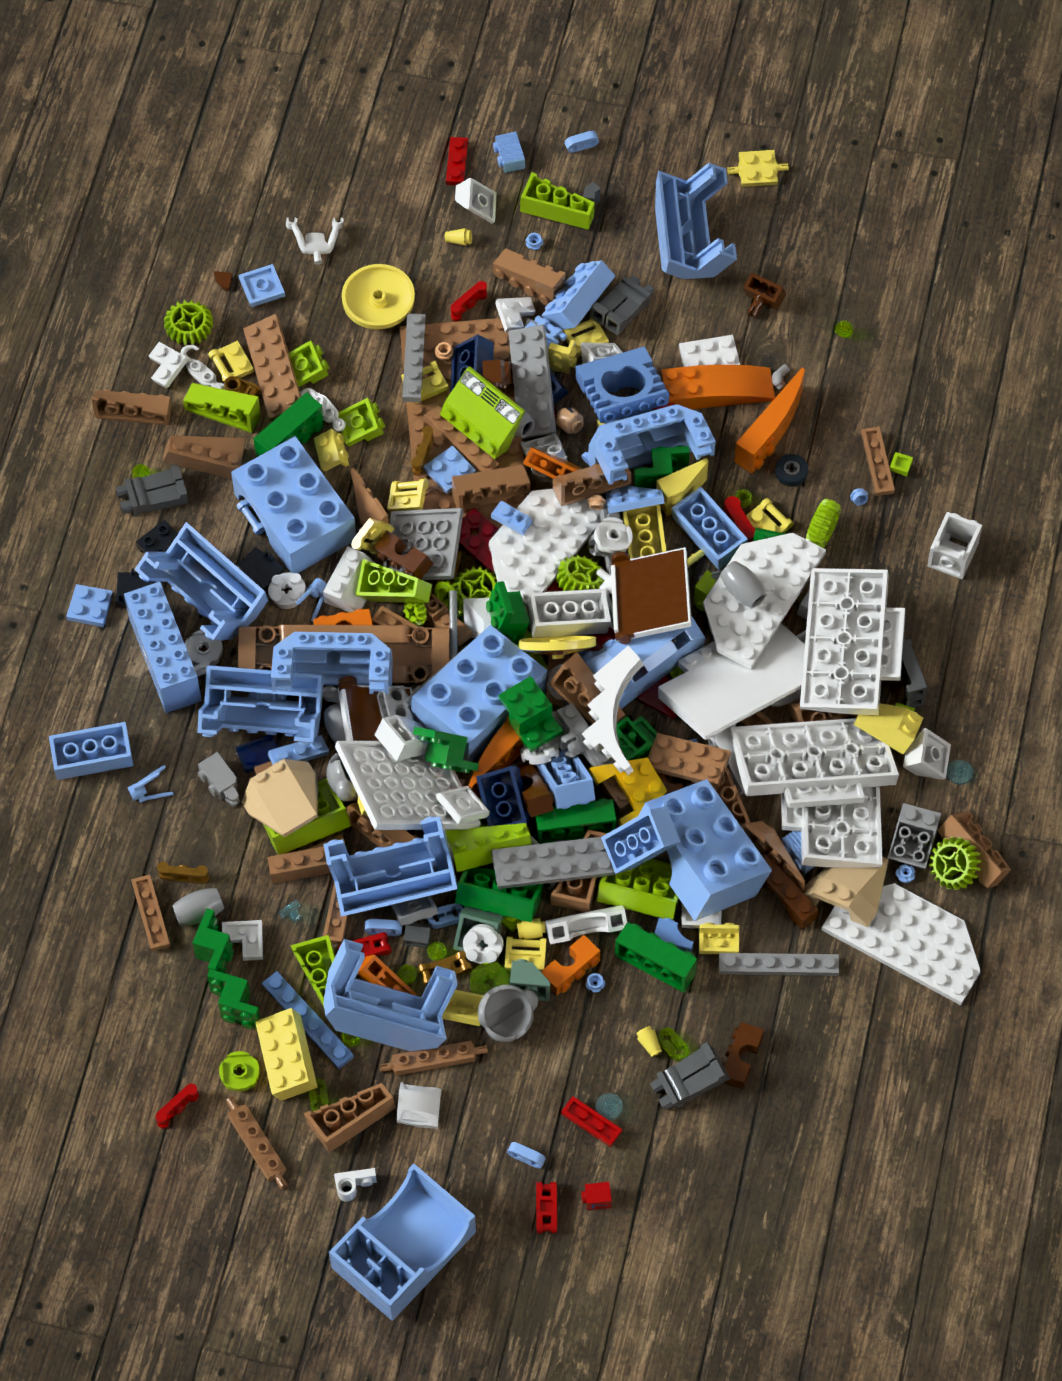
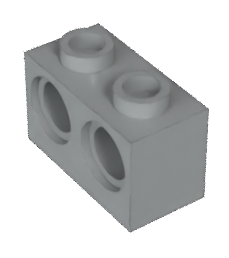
[376,686,413,720]

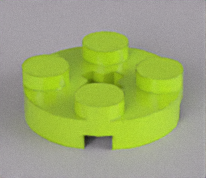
[219,1051,260,1092]

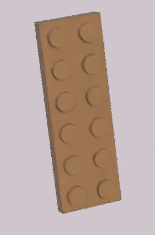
[243,314,302,422]

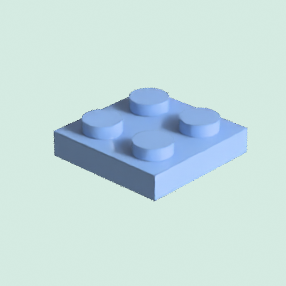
[239,264,285,307]
[423,446,476,494]
[66,584,113,627]

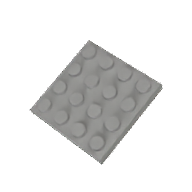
[383,508,464,580]

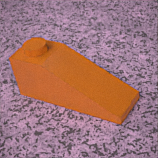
[523,447,581,478]
[357,955,417,996]

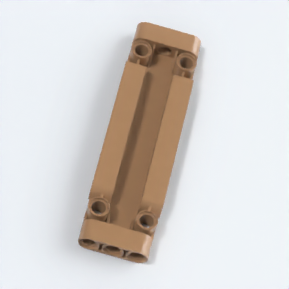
[238,625,450,685]

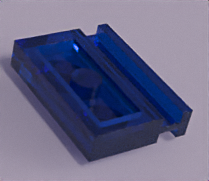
[235,735,277,774]

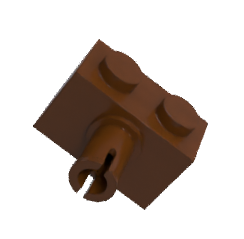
[743,273,786,318]

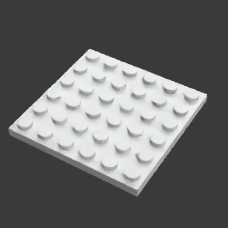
[335,741,481,830]

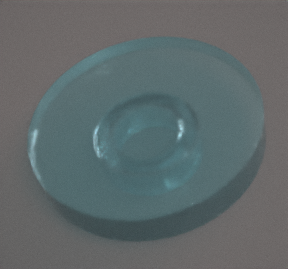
[947,760,973,785]
[596,1093,623,1120]

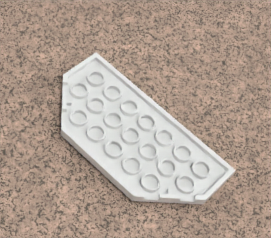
[489,489,608,608]
[703,533,826,670]
[821,883,980,1005]

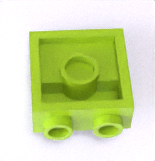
[289,340,330,387]
[338,398,385,447]

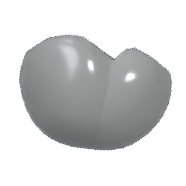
[326,753,358,801]
[478,984,538,1043]

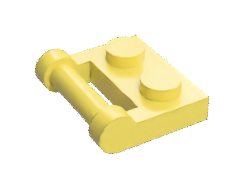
[563,318,609,357]
[208,341,254,382]
[401,361,449,404]
[387,478,429,513]
[746,498,794,533]
[351,518,394,555]
[504,936,547,972]

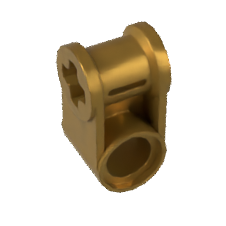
[224,376,261,396]

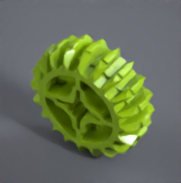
[164,299,213,346]
[806,499,841,548]
[556,554,605,591]
[452,566,497,609]
[929,837,982,890]

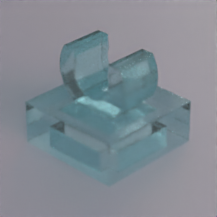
[278,899,301,923]

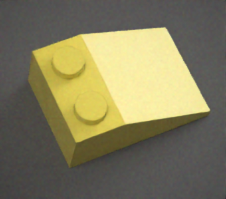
[656,458,708,516]
[854,703,923,754]

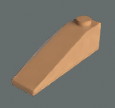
[351,468,388,543]
[745,821,805,893]

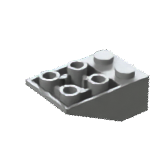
[887,803,941,869]

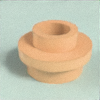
[435,342,453,360]
[587,495,606,510]

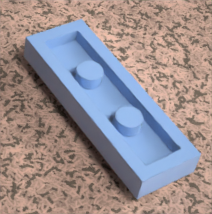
[268,735,329,764]

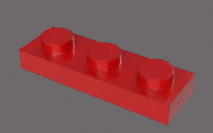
[446,137,468,186]
[561,1096,622,1148]

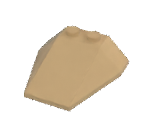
[242,759,318,837]
[803,857,888,927]

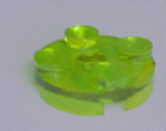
[470,962,510,995]

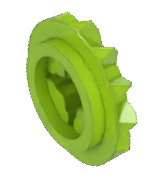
[434,581,460,611]
[403,602,427,626]

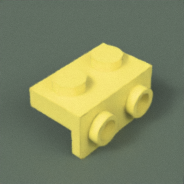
[548,339,577,374]
[314,429,349,472]
[699,922,739,954]
[442,990,484,1026]

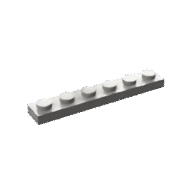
[402,314,426,402]
[719,953,839,976]

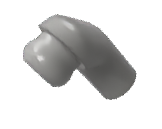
[772,364,790,390]

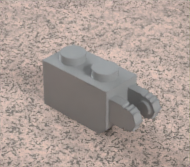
[198,752,240,807]

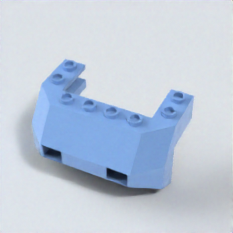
[655,163,737,279]
[588,404,716,485]
[135,522,268,641]
[577,617,705,709]
[271,632,393,694]
[197,665,323,745]
[323,816,458,917]
[324,939,458,1051]

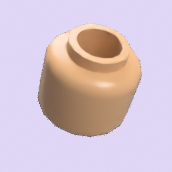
[556,407,584,434]

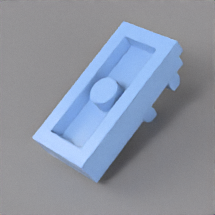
[491,501,533,535]

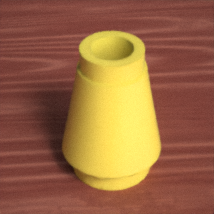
[445,228,472,246]
[636,1026,662,1057]

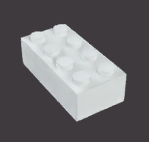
[527,589,611,638]

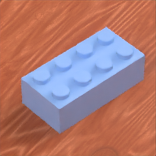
[542,260,615,330]
[671,487,748,570]
[49,722,134,780]
[536,749,595,809]
[601,806,681,874]

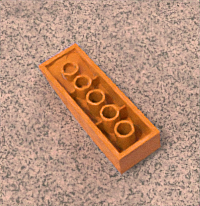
[661,364,775,409]
[734,368,805,474]
[469,715,524,798]

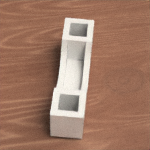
[545,905,627,944]

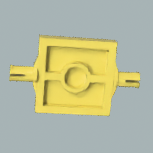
[727,150,789,187]

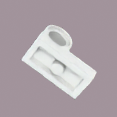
[334,1168,377,1202]

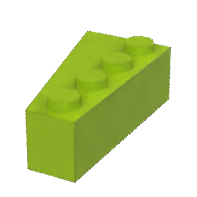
[520,172,595,230]
[356,559,432,603]

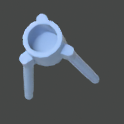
[296,578,327,622]
[127,765,173,803]

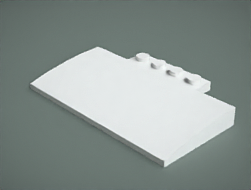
[800,568,905,715]
[658,623,805,740]
[730,718,899,808]
[781,786,882,868]

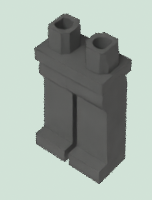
[590,276,654,336]
[115,465,189,517]
[901,637,927,708]
[650,1042,730,1110]

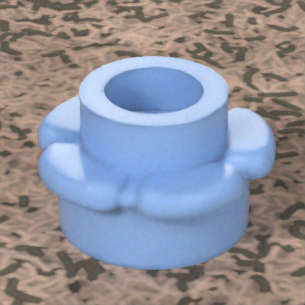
[526,233,543,250]
[850,488,868,506]
[896,864,915,883]
[585,973,605,993]

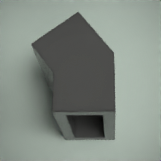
[583,181,601,208]
[403,923,432,948]

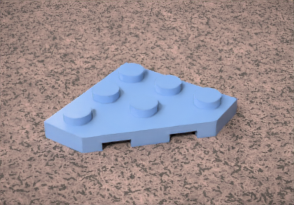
[605,485,665,514]

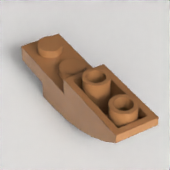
[424,593,474,647]

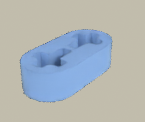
[565,131,599,153]
[428,903,463,929]
[365,919,403,936]
[507,1142,546,1169]

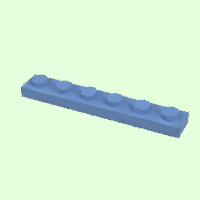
[262,971,354,1070]

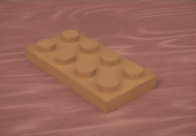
[648,733,731,788]

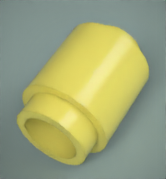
[517,918,546,940]

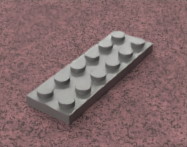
[508,324,556,439]
[491,837,615,889]

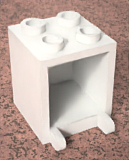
[927,512,982,580]

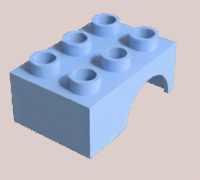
[231,436,356,573]
[411,625,547,762]
[638,779,772,921]
[329,1164,476,1321]

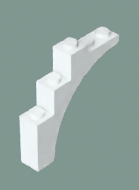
[582,646,644,775]

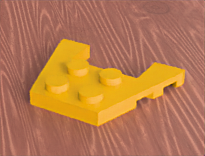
[588,757,667,826]

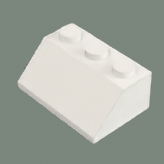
[323,546,375,612]

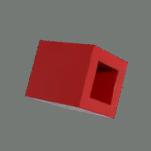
[581,1182,611,1210]

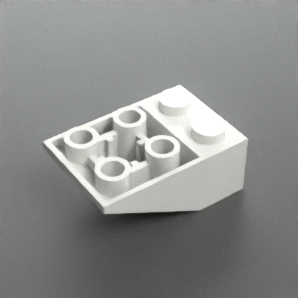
[375,715,428,761]

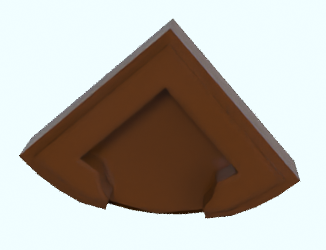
[214,271,232,291]

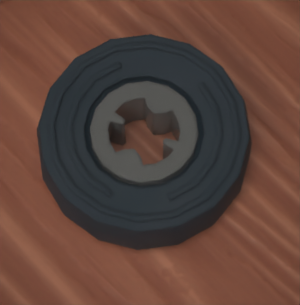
[775,454,808,486]

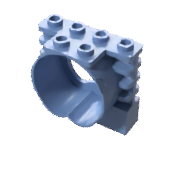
[576,347,669,424]

